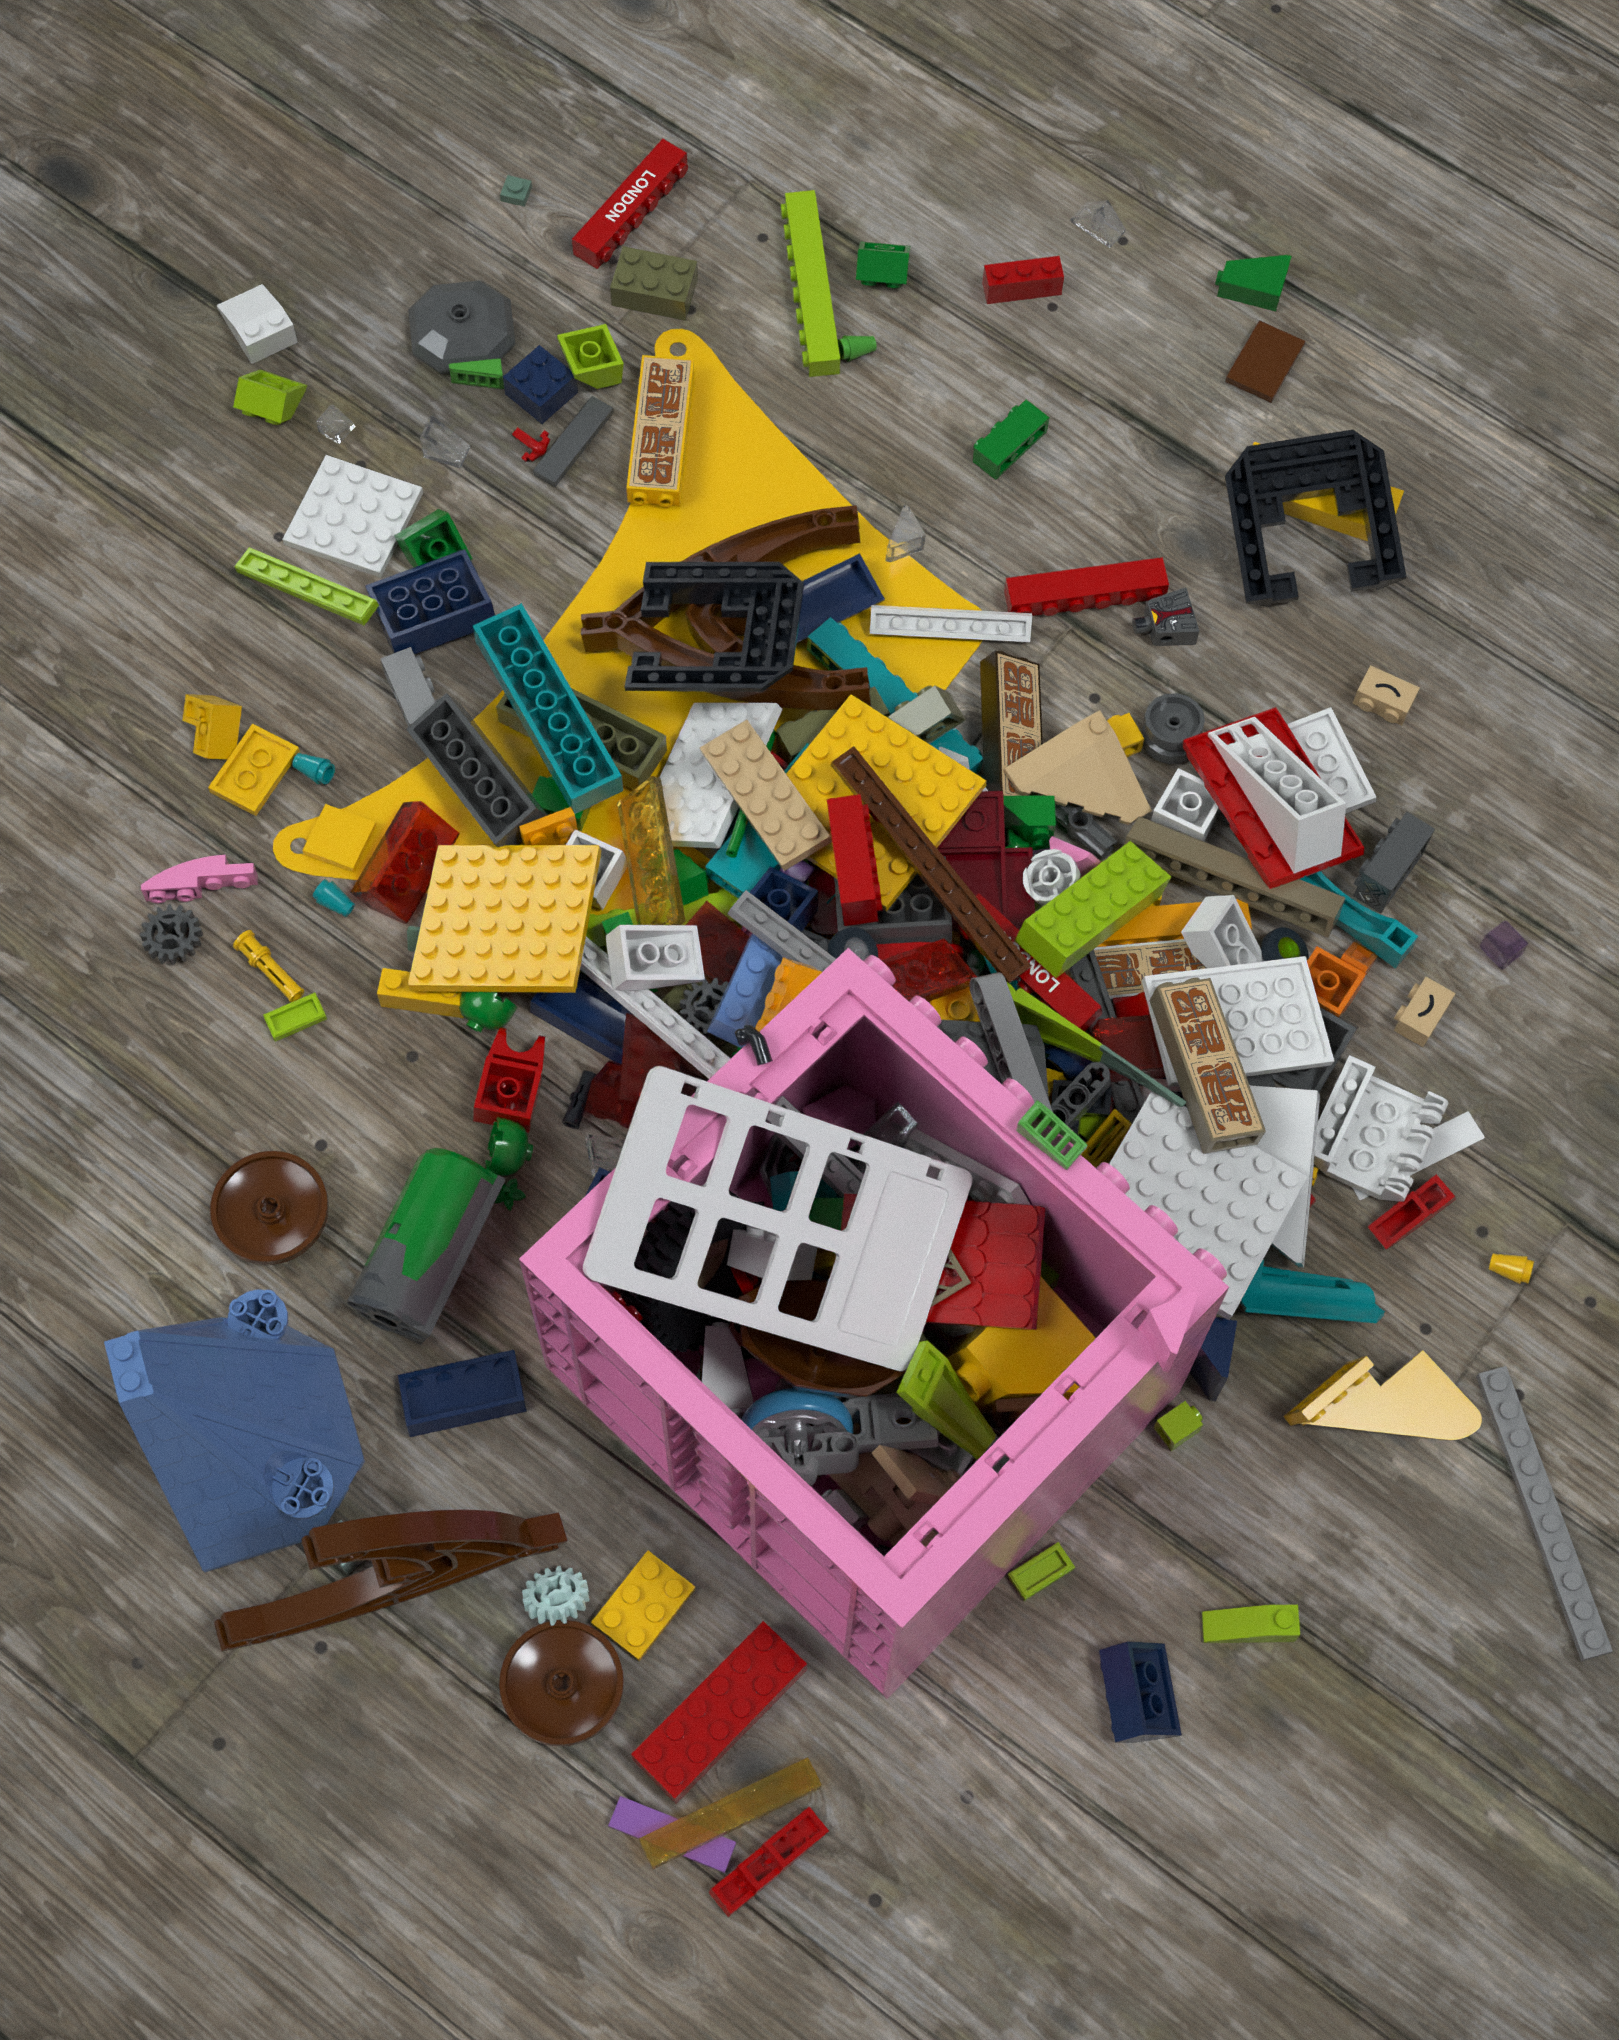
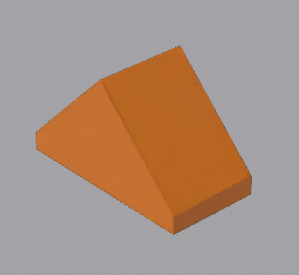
[1341,941,1378,975]

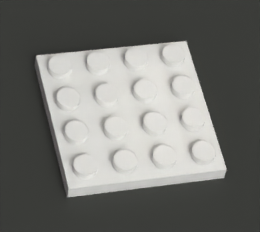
[282,455,423,578]
[1287,707,1376,814]

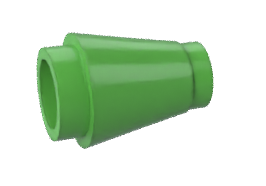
[838,335,877,361]

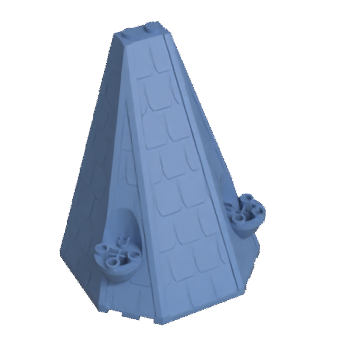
[104,1289,365,1573]

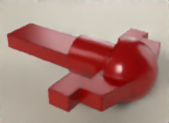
[512,427,550,462]

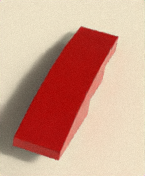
[708,1807,829,1917]

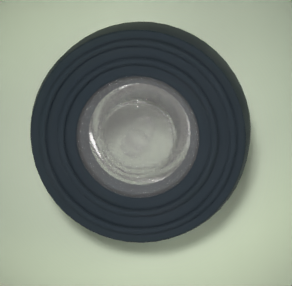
[828,927,878,961]

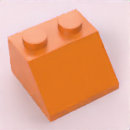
[1307,946,1366,1017]

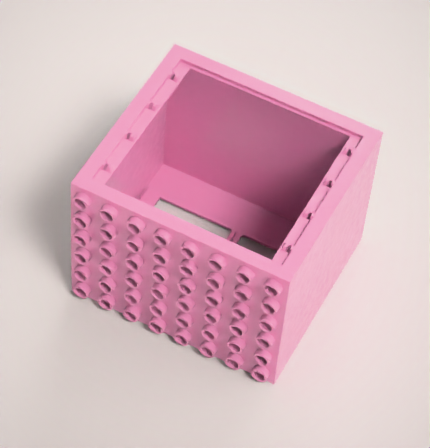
[519,948,1229,1699]

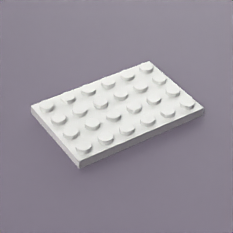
[631,703,782,848]
[1142,956,1334,1087]

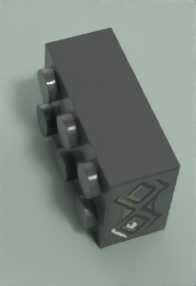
[1353,812,1435,913]

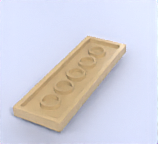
[700,719,832,871]

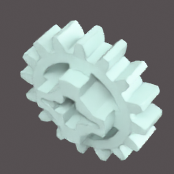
[522,1566,590,1626]

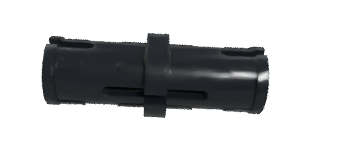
[562,1070,600,1129]

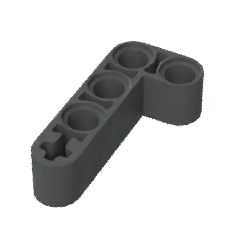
[1051,1062,1111,1129]

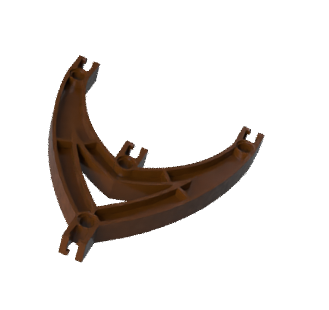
[581,505,871,710]
[214,1510,568,1652]

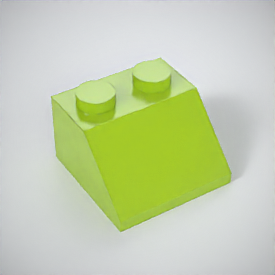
[557,324,624,389]
[233,369,307,425]

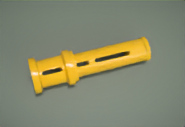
[233,930,304,1002]

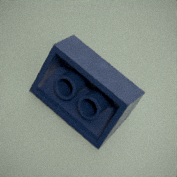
[1190,1316,1237,1402]
[1099,1641,1182,1743]

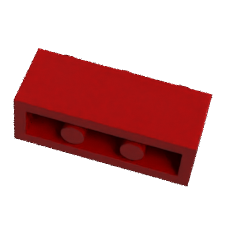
[982,256,1064,304]

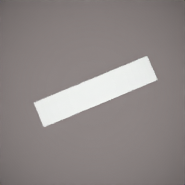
[1352,1111,1485,1200]

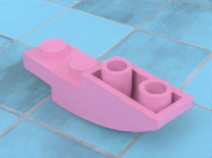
[141,855,258,903]

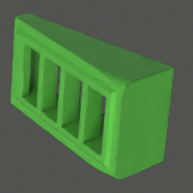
[449,358,504,389]
[1016,1100,1087,1170]

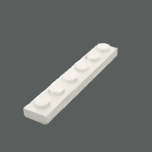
[870,605,1032,642]

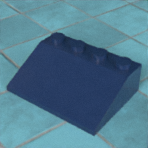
[365,549,495,654]

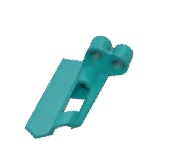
[1240,1260,1385,1323]

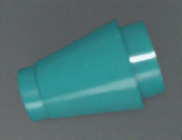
[292,753,335,784]
[312,879,355,917]

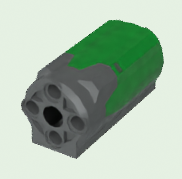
[347,1148,505,1345]

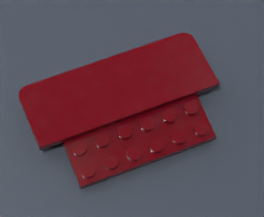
[809,791,1035,934]

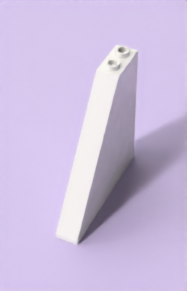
[1139,1078,1320,1268]

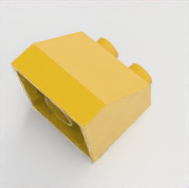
[943,1277,1096,1414]

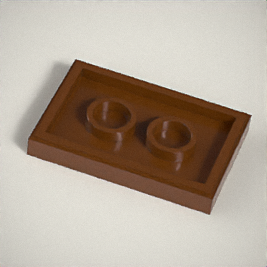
[1225,320,1306,403]

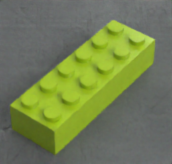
[1015,841,1171,978]

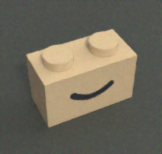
[1353,665,1420,726]
[1394,977,1456,1047]

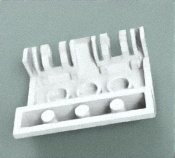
[1314,1055,1449,1202]

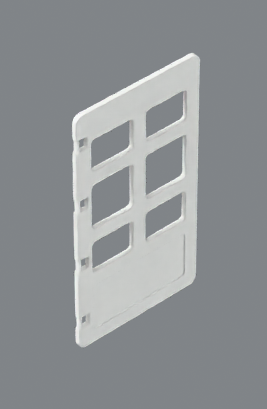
[583,1066,972,1371]

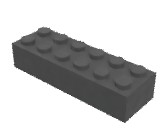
[406,693,548,847]

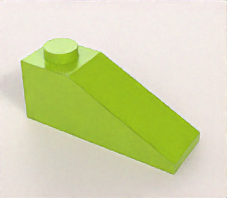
[1202,1605,1300,1643]

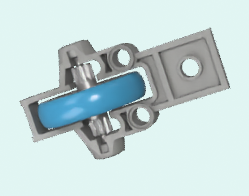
[730,1378,938,1486]

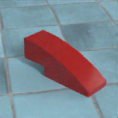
[1368,1174,1456,1250]

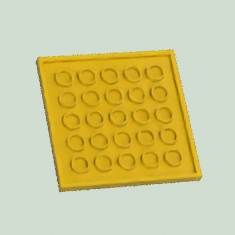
[786,695,986,912]
[408,845,602,993]

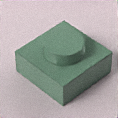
[500,175,532,207]

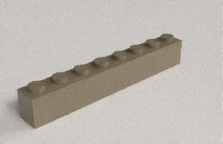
[1125,816,1345,938]

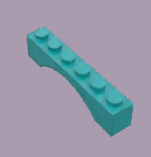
[1300,871,1418,969]

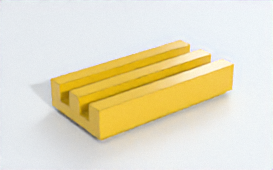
[1081,1109,1132,1168]

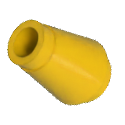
[1489,1253,1534,1284]

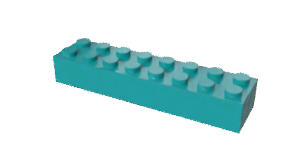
[473,603,623,814]

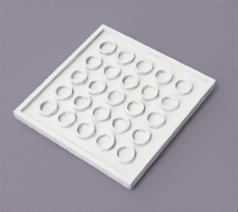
[1109,1091,1307,1320]

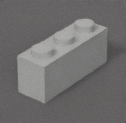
[380,647,439,727]

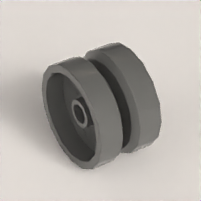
[1142,693,1205,764]

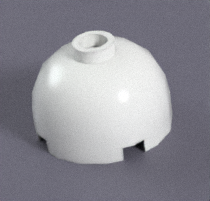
[1023,849,1081,905]

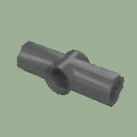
[1055,802,1118,860]

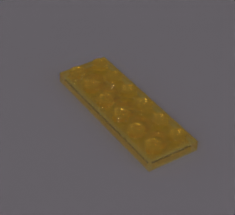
[617,776,686,925]

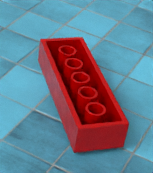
[631,1621,807,1804]

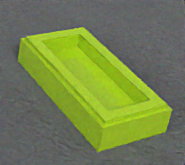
[263,992,327,1042]
[1008,1542,1075,1601]

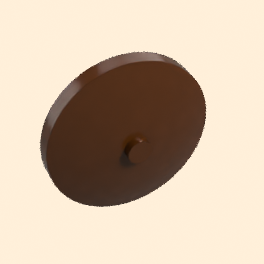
[210,1151,329,1265]
[499,1620,624,1747]

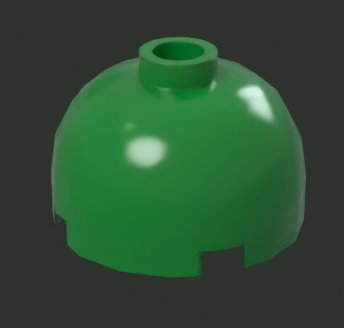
[459,992,517,1033]
[485,1117,533,1176]

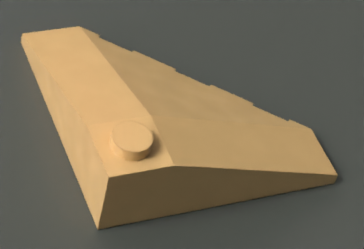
[1003,710,1152,825]

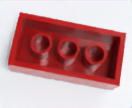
[827,794,883,926]

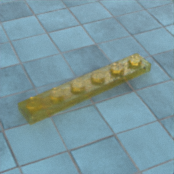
[639,1757,822,1870]

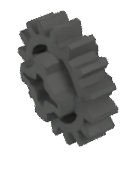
[140,904,203,965]
[680,978,728,1039]

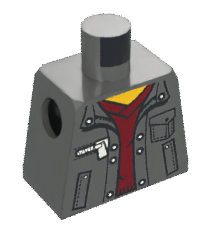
[1132,588,1199,646]

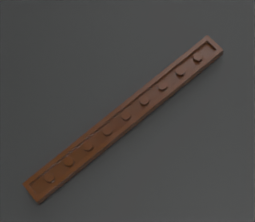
[831,746,1031,984]

